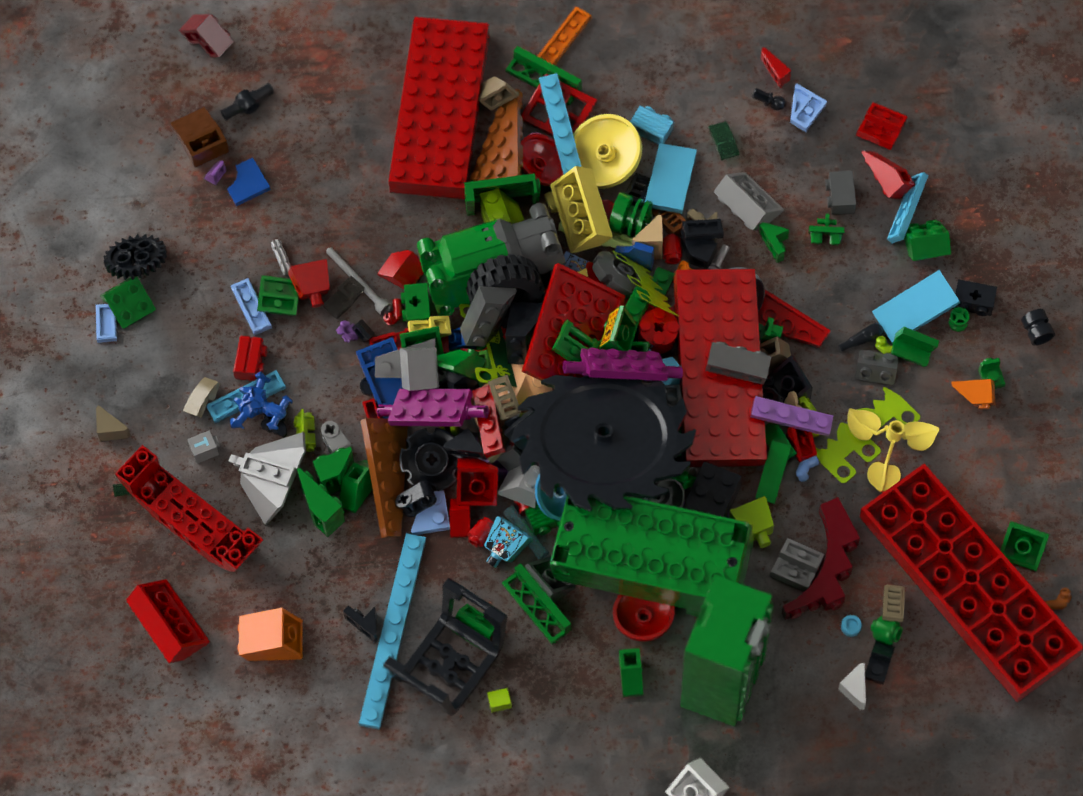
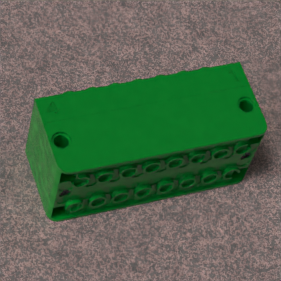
[549,496,754,612]

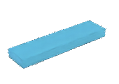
[887,172,929,243]
[206,370,286,423]

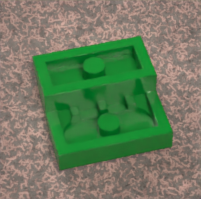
[257,275,298,316]

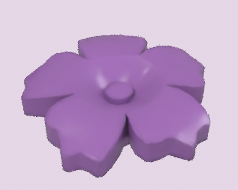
[336,320,358,343]

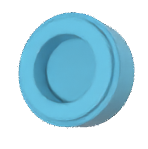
[841,615,862,637]

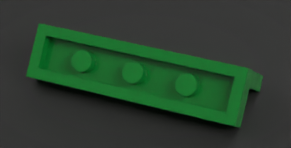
[506,46,582,106]
[502,563,571,645]

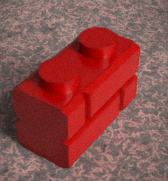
[233,336,267,381]

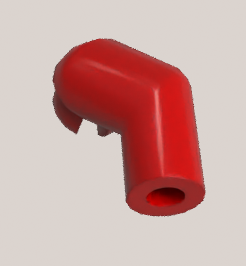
[383,299,403,325]

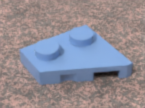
[790,83,827,132]
[411,490,450,535]

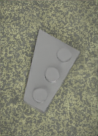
[375,338,435,378]

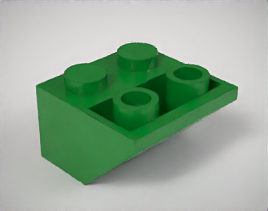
[904,220,951,261]
[313,447,354,495]

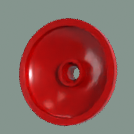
[520,134,563,186]
[613,594,675,641]

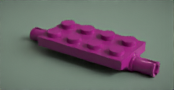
[563,348,683,381]
[376,389,489,427]

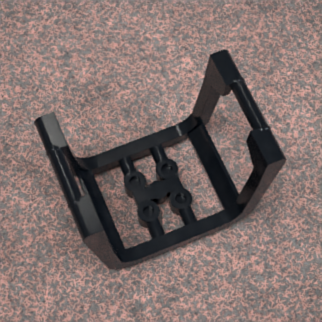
[383,578,508,716]

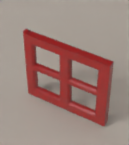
[521,74,597,136]

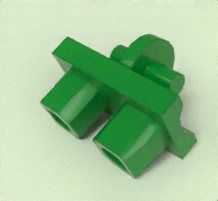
[808,213,845,246]
[758,317,783,344]

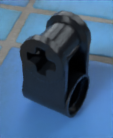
[395,481,437,517]

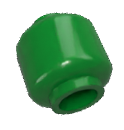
[870,616,903,645]

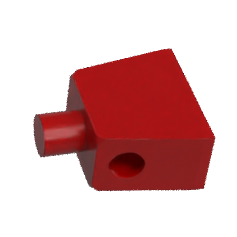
[288,259,329,308]

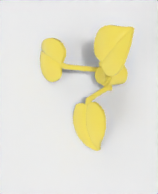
[847,408,940,493]

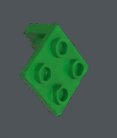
[100,276,156,329]

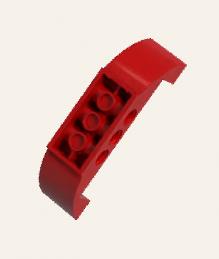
[115,445,264,572]

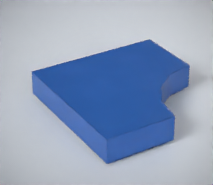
[227,157,270,206]
[615,242,654,271]

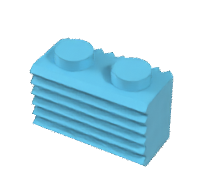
[630,105,674,145]

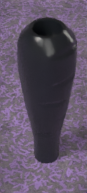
[838,323,884,352]

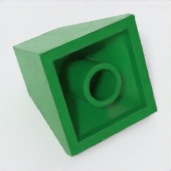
[437,348,486,381]

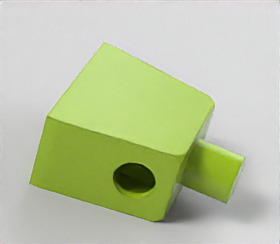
[729,496,774,548]

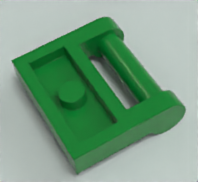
[551,320,600,362]

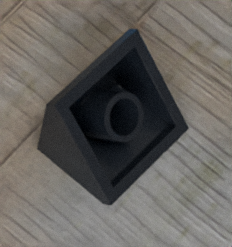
[768,355,813,403]

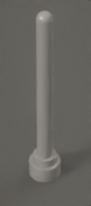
[326,248,392,316]

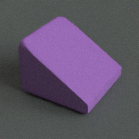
[204,160,226,185]

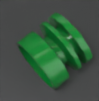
[609,192,653,238]

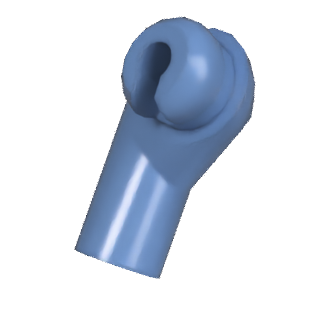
[796,456,819,482]

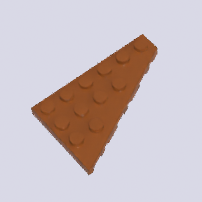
[469,89,523,182]

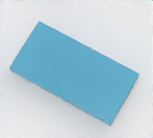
[644,143,697,214]
[872,270,960,344]

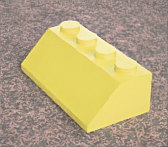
[550,166,613,253]

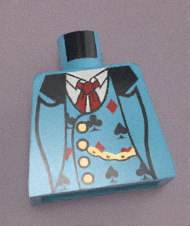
[484,516,533,568]

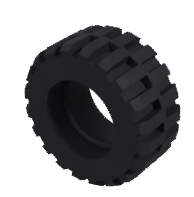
[466,254,546,328]

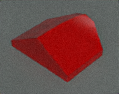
[377,250,424,289]

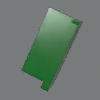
[891,327,939,367]
[450,604,494,650]

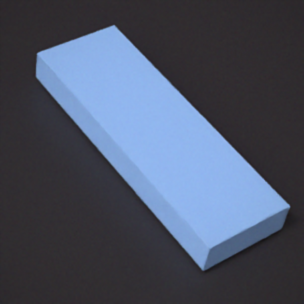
[231,278,272,336]

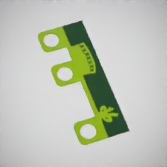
[459,304,517,387]

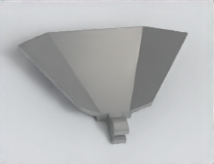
[228,432,306,525]

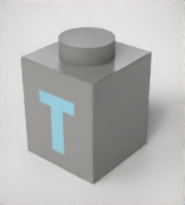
[187,430,220,464]

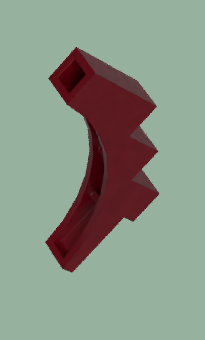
[782,497,860,620]

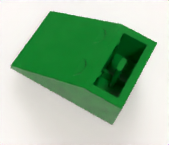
[297,468,345,537]

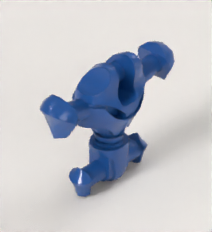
[230,371,293,430]

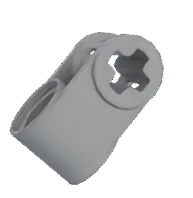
[321,421,354,454]

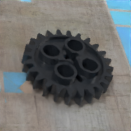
[103,234,167,280]

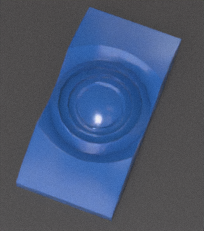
[356,337,404,419]

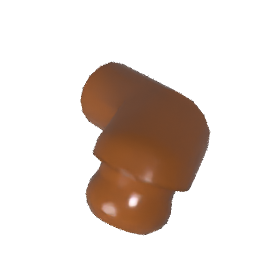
[1045,588,1072,610]

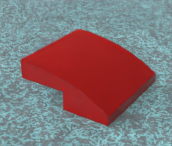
[856,102,908,150]

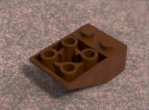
[170,107,229,168]

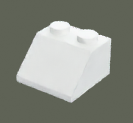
[666,758,729,796]

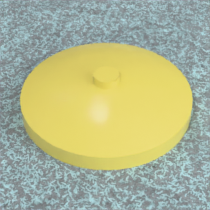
[573,114,642,189]

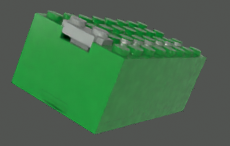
[680,575,774,727]

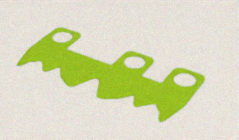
[613,251,678,316]
[816,387,920,483]

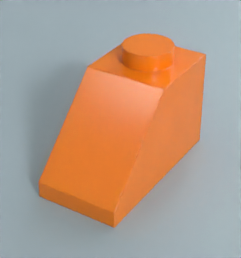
[951,379,996,409]

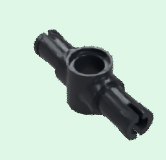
[221,83,274,121]

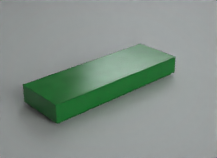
[755,441,791,504]

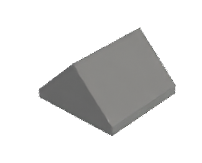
[400,348,439,391]

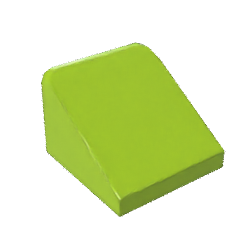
[487,688,512,713]

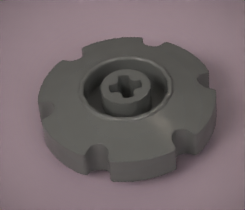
[592,251,642,299]

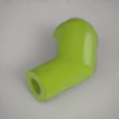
[875,336,892,354]

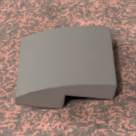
[770,538,825,591]

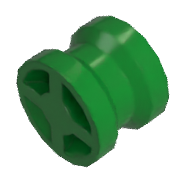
[948,307,970,332]

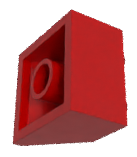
[457,458,498,506]

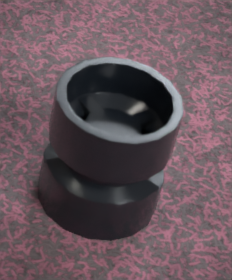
[1021,309,1056,346]

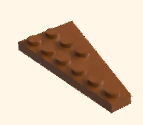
[360,418,408,538]

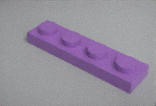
[750,396,833,437]

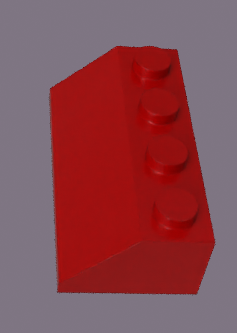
[126,579,210,663]

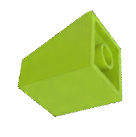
[480,188,524,224]

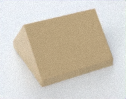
[632,214,663,259]

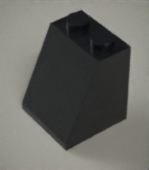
[505,302,543,364]

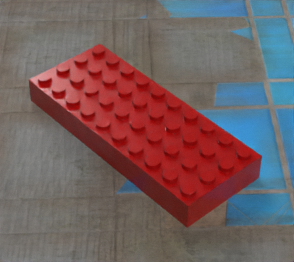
[388,17,489,199]
[674,269,767,467]

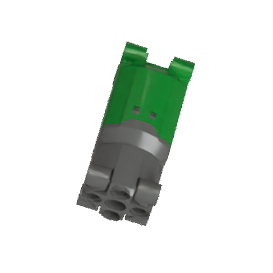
[417,203,565,316]

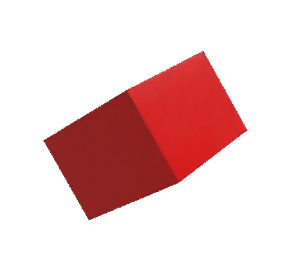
[786,427,817,462]
[449,499,471,538]

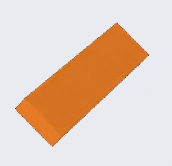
[538,6,592,65]

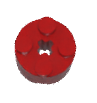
[637,307,679,354]

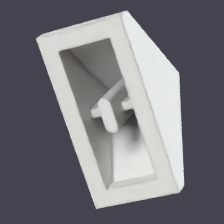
[838,663,866,710]

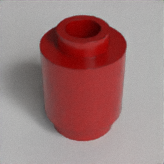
[662,234,683,264]
[467,517,494,547]

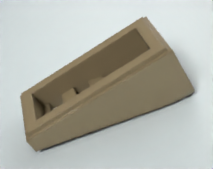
[488,375,521,420]
[882,584,905,622]

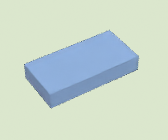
[96,304,117,343]

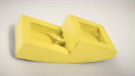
[408,316,452,338]

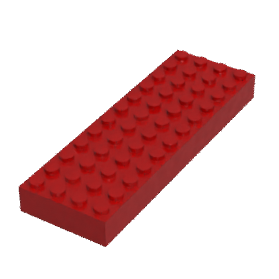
[859,463,1083,703]

